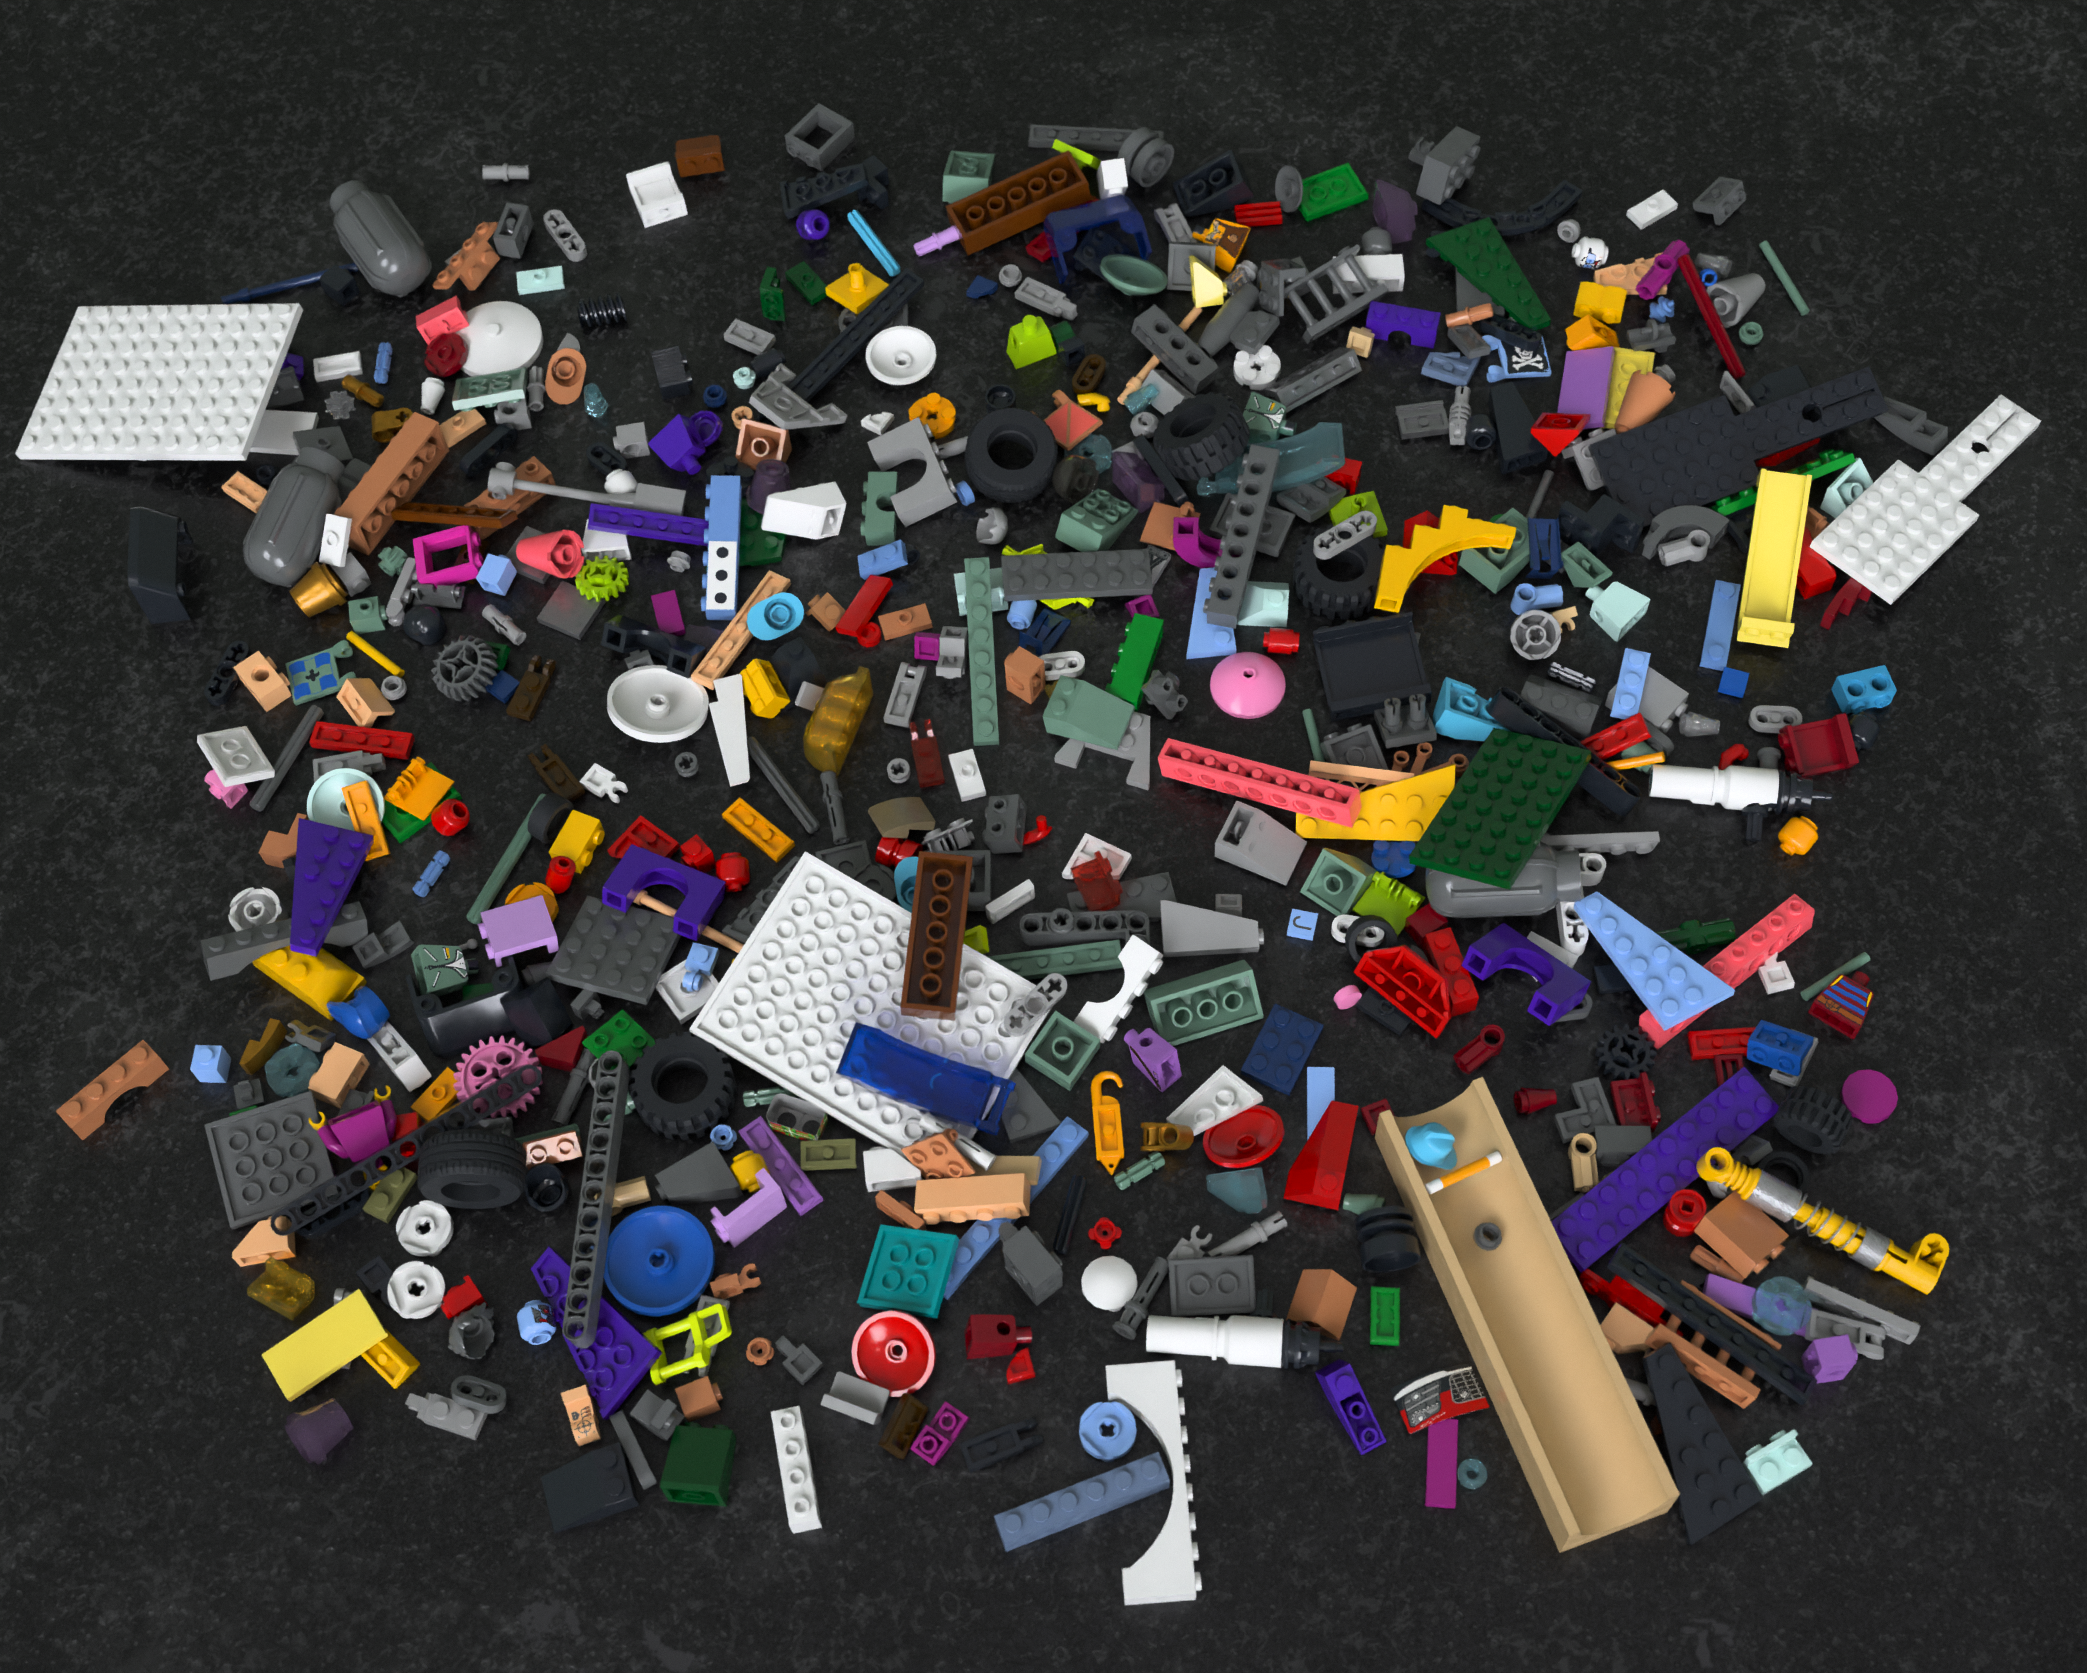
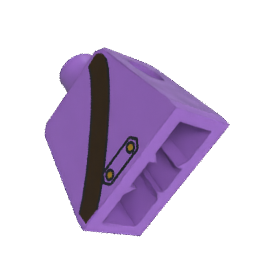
[1124,1028,1182,1092]

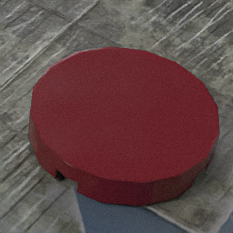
[425,332,468,377]

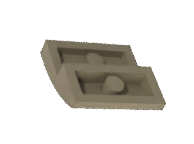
[868,797,936,838]

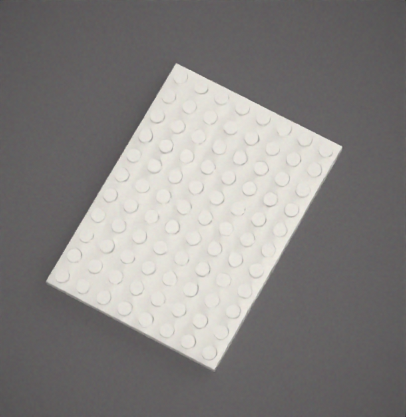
[15,303,303,460]
[689,851,1052,1163]

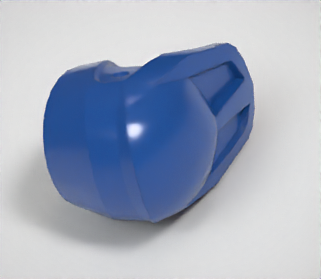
[326,986,390,1039]

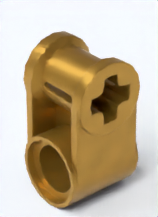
[372,408,413,443]
[1141,1122,1194,1152]

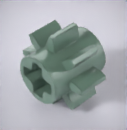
[378,546,409,576]

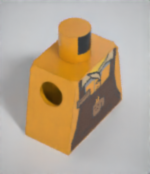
[1192,218,1251,274]

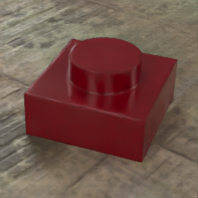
[1360,1098,1395,1135]

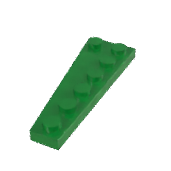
[1709,449,1856,516]

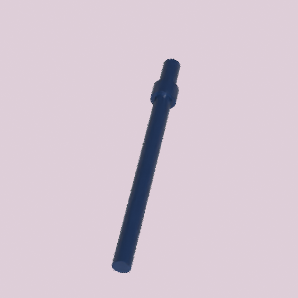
[221,262,359,304]

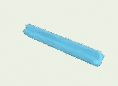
[847,210,901,277]

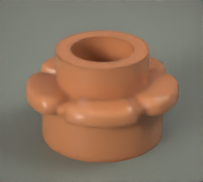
[746,1338,774,1365]

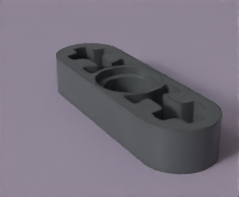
[609,1410,657,1490]

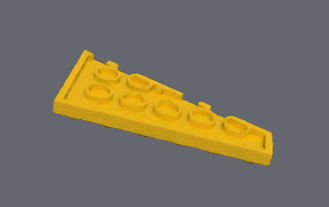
[1296,763,1455,841]

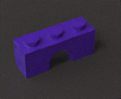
[1366,301,1441,349]

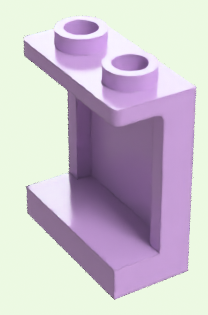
[478,895,559,967]
[710,1168,787,1248]

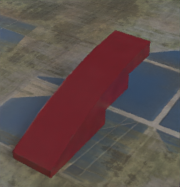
[1820,577,1873,630]

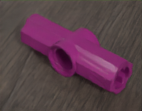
[1636,240,1690,300]

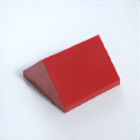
[1531,413,1590,457]

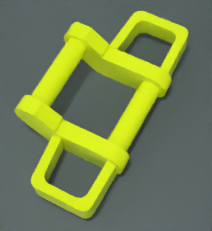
[643,1304,732,1385]

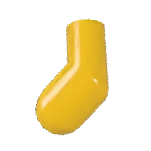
[1077,393,1110,412]

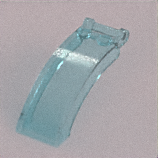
[1197,422,1345,496]

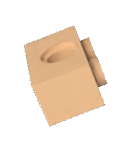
[233,651,292,712]

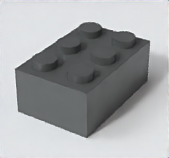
[1416,126,1480,205]

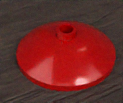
[1203,1105,1284,1168]
[852,1310,936,1397]

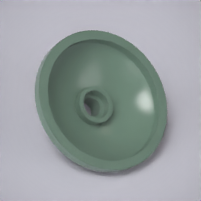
[1100,254,1168,296]

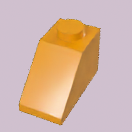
[1565,314,1620,351]

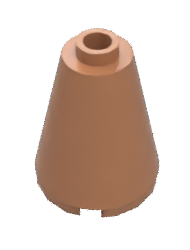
[1614,370,1676,434]

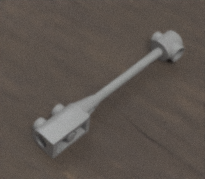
[488,462,686,516]

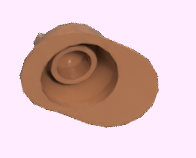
[545,348,586,404]

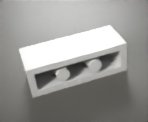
[1096,158,1128,204]
[1332,254,1405,293]

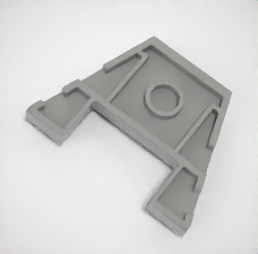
[749,364,847,430]
[1054,711,1150,790]

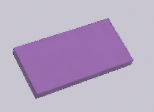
[1557,346,1615,429]

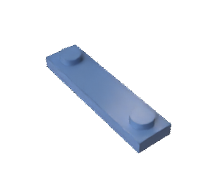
[1700,580,1741,671]

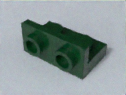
[759,266,786,321]

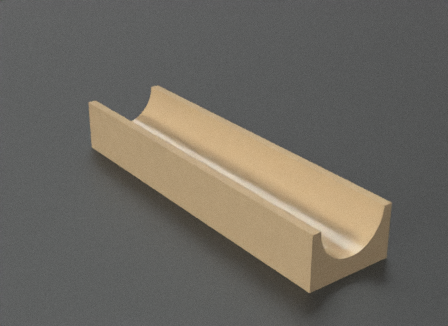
[1375,1077,1680,1553]

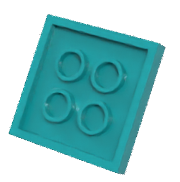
[857,1224,960,1318]

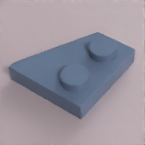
[1421,352,1481,388]

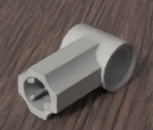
[1658,530,1710,567]

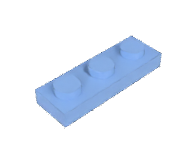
[1610,648,1651,720]

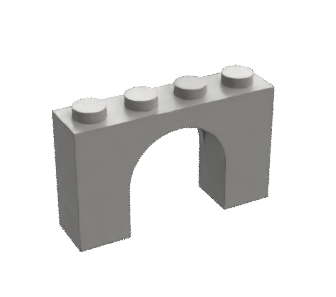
[867,417,957,527]

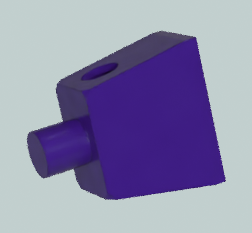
[648,414,705,475]

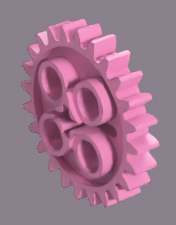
[453,1036,543,1118]

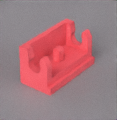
[416,296,469,346]

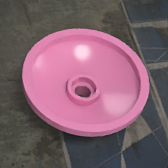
[1210,652,1286,719]

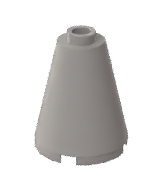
[1706,273,1765,328]

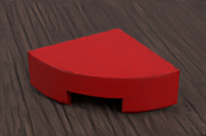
[1006,1348,1035,1384]

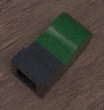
[1048,321,1085,367]

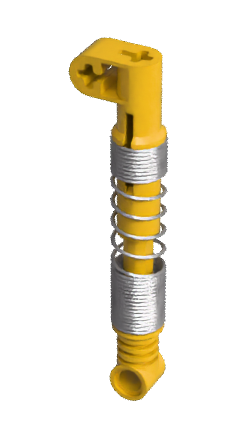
[1696,1147,1949,1294]

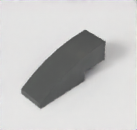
[1874,396,1948,456]

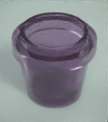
[746,459,792,514]
[284,1397,353,1465]

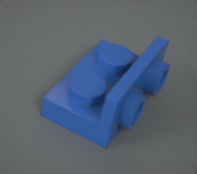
[1747,1020,1814,1076]

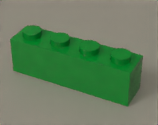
[1105,613,1164,712]

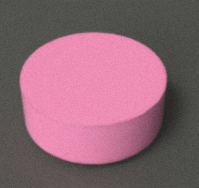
[1334,985,1362,1009]

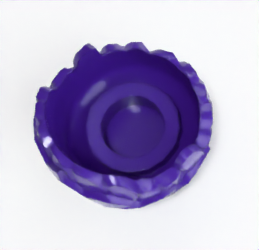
[691,410,723,447]

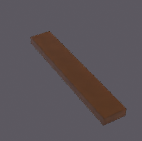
[391,502,518,528]

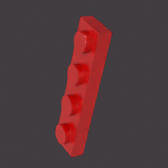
[309,721,415,760]

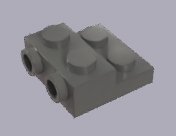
[1320,723,1389,787]

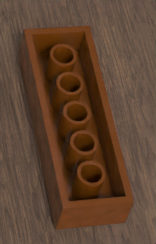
[946,151,1091,255]
[900,851,973,1021]

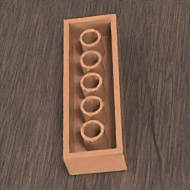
[334,412,449,556]

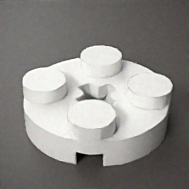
[1233,345,1281,390]
[396,1200,454,1257]
[387,1261,445,1319]

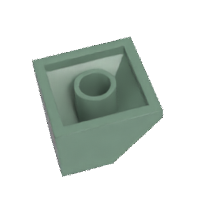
[1300,848,1377,916]

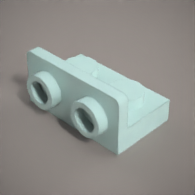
[1742,1429,1813,1495]

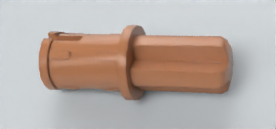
[1445,303,1493,328]
[1690,1245,1744,1284]

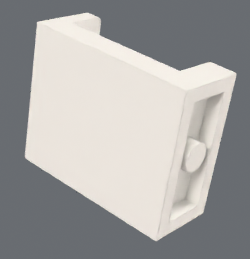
[626,162,688,228]

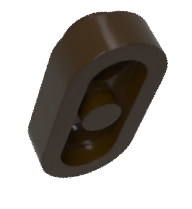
[1072,354,1106,395]

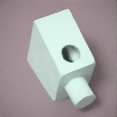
[1585,582,1650,642]

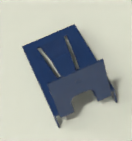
[1525,517,1564,579]
[1018,608,1071,656]

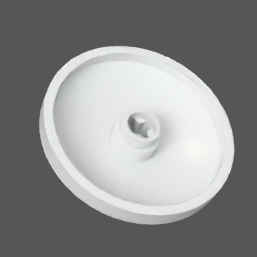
[455,301,543,377]
[607,665,709,743]

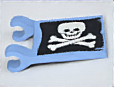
[1482,335,1551,382]

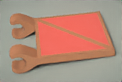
[1030,390,1103,451]

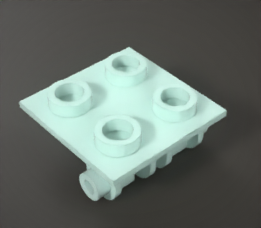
[954,568,1009,616]

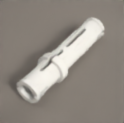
[918,1112,997,1171]

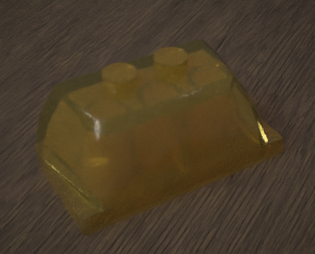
[803,666,873,777]

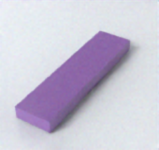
[738,1116,823,1216]
[1703,1273,1818,1337]

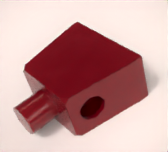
[964,1314,1032,1359]

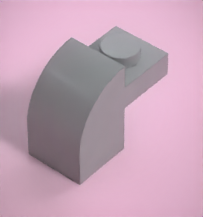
[936,626,968,679]

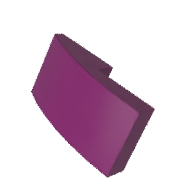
[910,1401,970,1466]

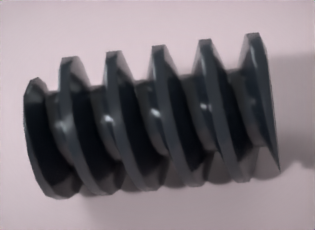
[577,293,627,329]

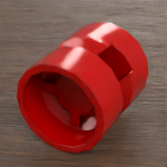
[875,837,923,869]
[1663,1189,1706,1237]

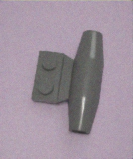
[1197,284,1280,358]

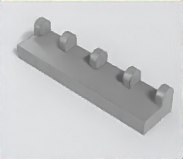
[1800,1275,1920,1345]

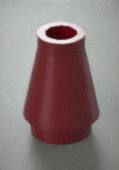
[1513,1088,1557,1115]

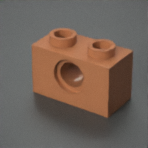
[1004,646,1046,704]

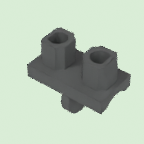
[1626,319,1676,353]
[1141,670,1188,719]

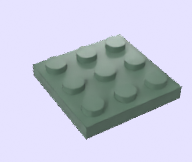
[452,367,528,412]

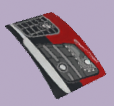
[1391,1363,1489,1434]

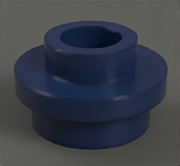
[703,385,727,407]

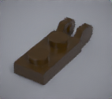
[506,655,556,722]
[527,744,586,803]

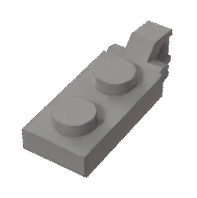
[1015,277,1077,321]
[313,750,386,782]
[405,1393,488,1440]

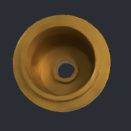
[289,562,348,618]

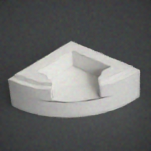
[861,412,894,435]

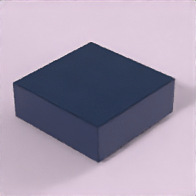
[485,670,520,704]

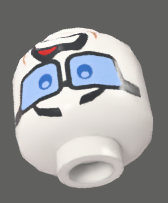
[1572,237,1608,269]

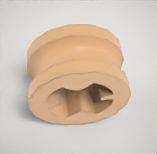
[732,406,754,429]

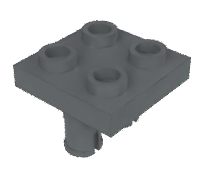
[1374,694,1436,748]

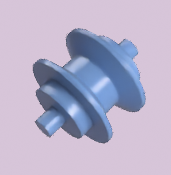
[1650,296,1675,323]

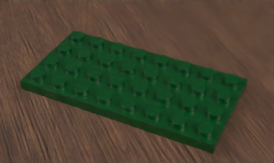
[1409,728,1591,890]

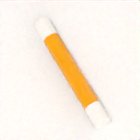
[1425,1151,1502,1194]

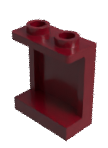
[1778,713,1859,777]

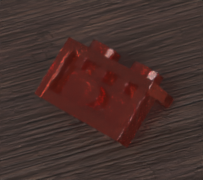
[1070,851,1123,911]

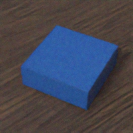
[1718,667,1749,698]

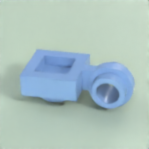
[682,942,720,992]

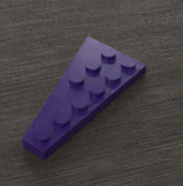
[290,818,374,957]
[531,1247,662,1420]

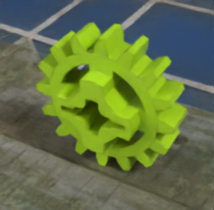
[575,555,629,602]

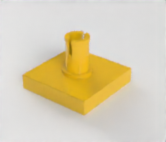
[825,263,889,314]

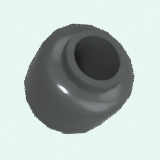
[1362,227,1392,255]

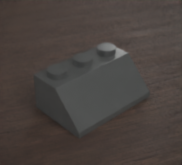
[1520,674,1603,740]

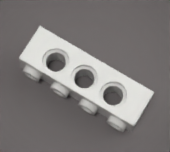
[771,1406,822,1534]

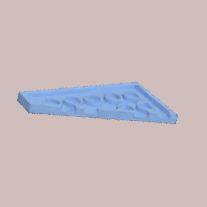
[1574,892,1735,1031]

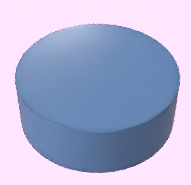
[955,481,975,506]

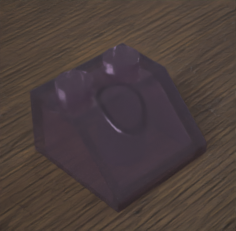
[1372,179,1417,244]
[1112,451,1165,514]

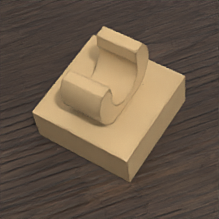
[1346,327,1375,358]
[1550,606,1578,633]

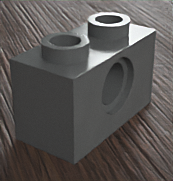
[493,203,534,258]

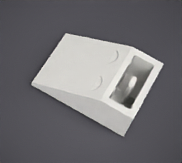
[761,482,846,539]

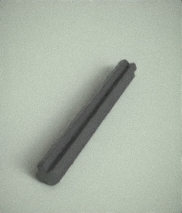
[249,705,324,812]
[747,736,820,834]

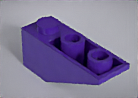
[1315,1359,1386,1455]

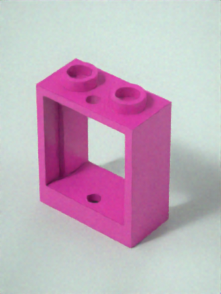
[413,525,484,589]

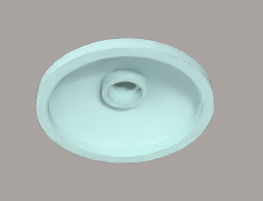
[307,768,385,831]

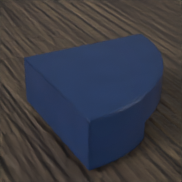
[966,275,998,298]

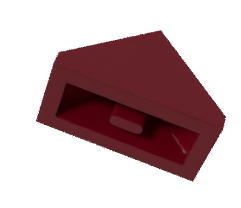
[534,1025,588,1072]

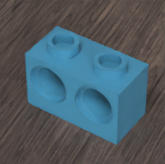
[1831,665,1897,714]

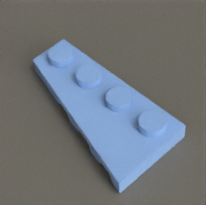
[1187,567,1236,659]

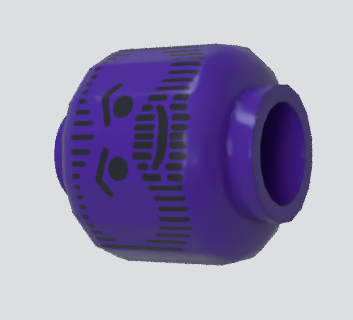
[796,209,830,240]

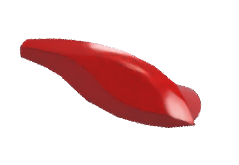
[1023,815,1052,846]

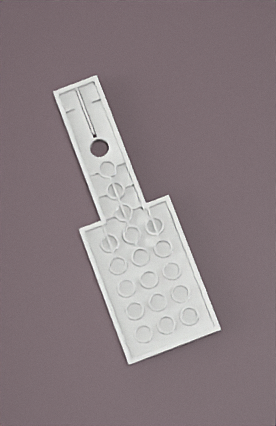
[1810,395,2041,605]

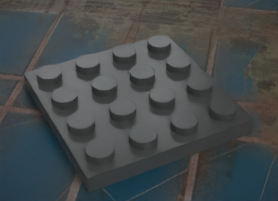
[546,896,681,1005]
[204,1091,340,1229]

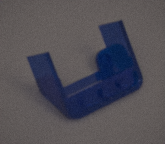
[1044,195,1152,284]

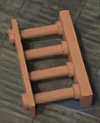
[1644,1280,1782,1409]

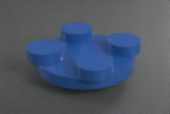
[1371,840,1417,878]

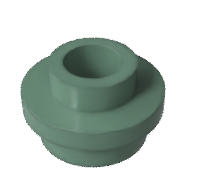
[1739,322,1763,345]

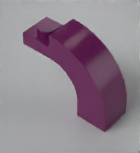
[1173,517,1240,568]

